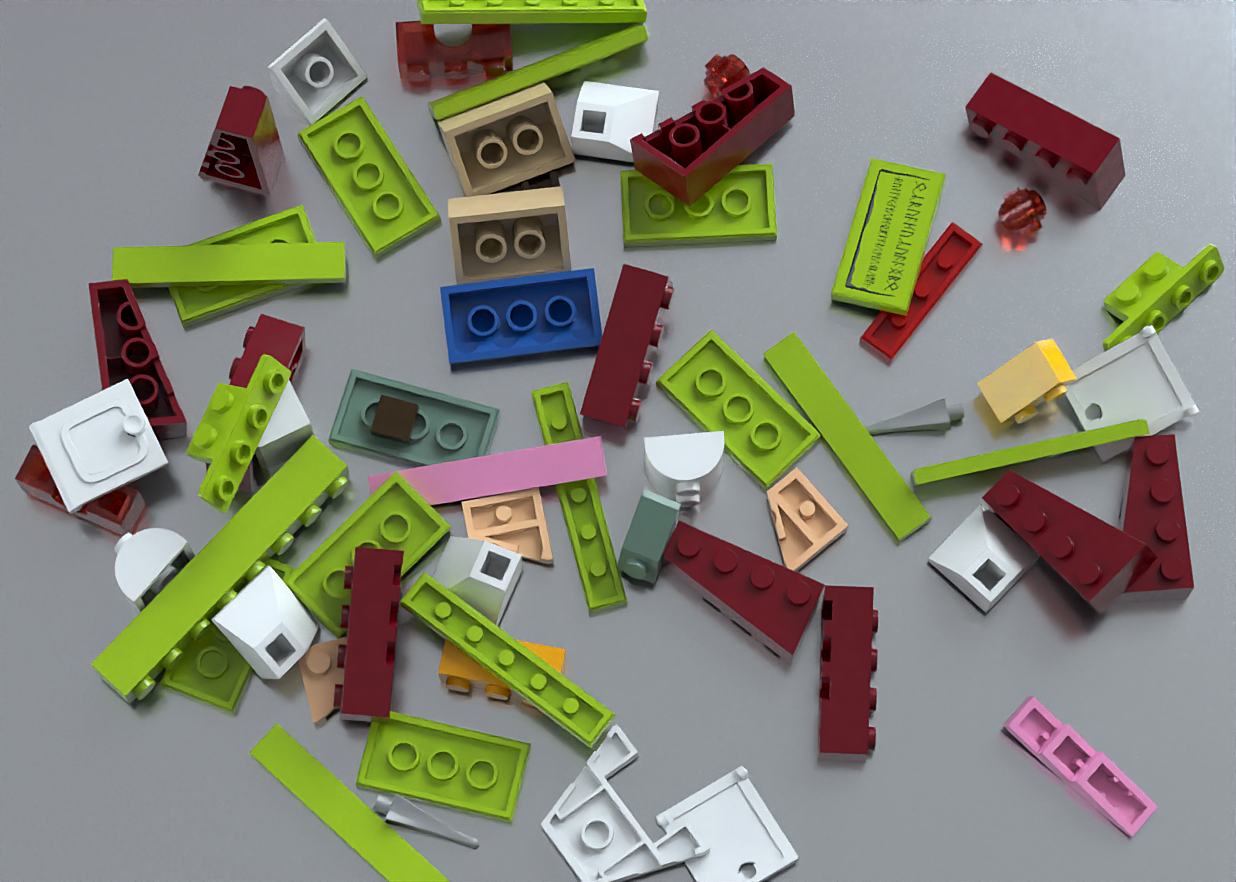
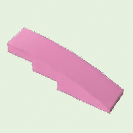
[1003,696,1158,837]

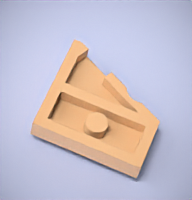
[766,467,849,572]
[461,487,554,564]
[298,636,347,726]

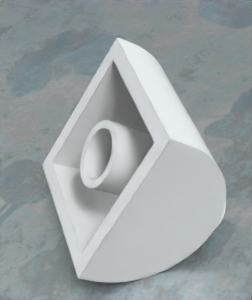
[644,431,724,507]
[114,528,195,615]

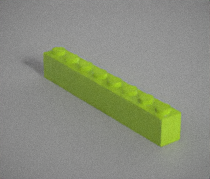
[91,435,349,704]

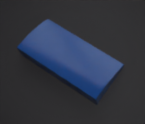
[440,268,602,364]

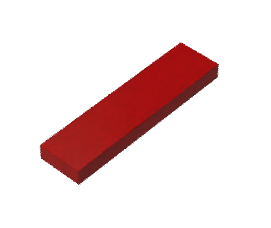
[860,222,983,364]

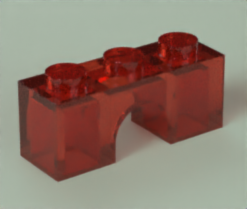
[395,20,513,82]
[15,444,146,536]

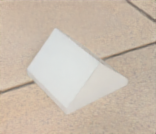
[268,18,368,125]
[255,380,315,469]

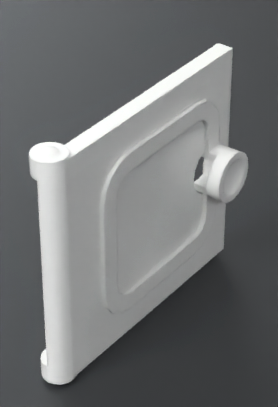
[1065,325,1199,462]
[29,379,169,514]
[655,765,799,882]

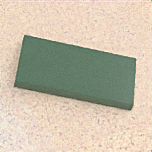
[328,368,501,468]

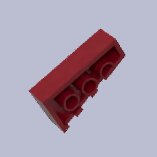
[965,72,1126,210]
[580,263,675,429]
[88,279,187,439]
[206,314,306,493]
[1111,434,1194,605]
[662,521,825,666]
[333,547,404,723]

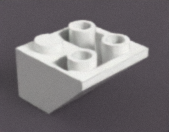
[571,81,659,162]
[928,503,1040,613]
[432,536,523,626]
[211,566,320,679]

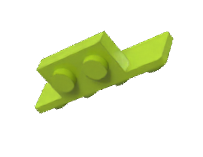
[1102,244,1225,351]
[186,354,291,513]

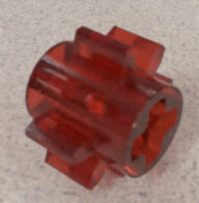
[703,54,750,98]
[998,187,1047,236]

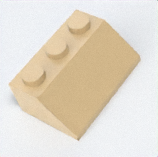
[437,81,576,197]
[447,186,572,285]

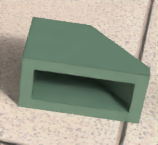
[617,489,681,583]

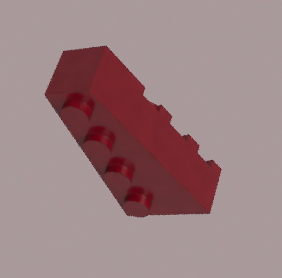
[630,67,795,207]
[198,86,284,194]
[982,470,1158,614]
[817,585,878,762]

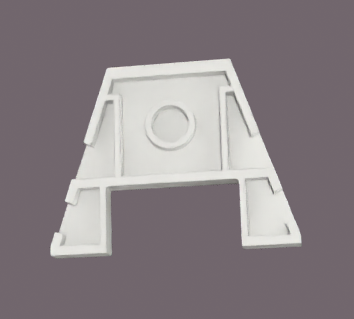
[541,724,710,882]

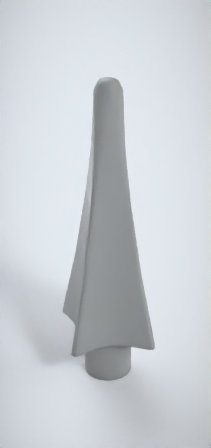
[864,397,965,435]
[373,793,479,848]

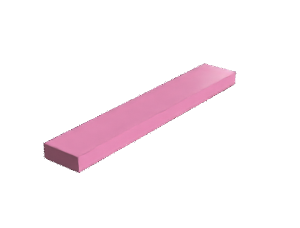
[367,436,607,505]

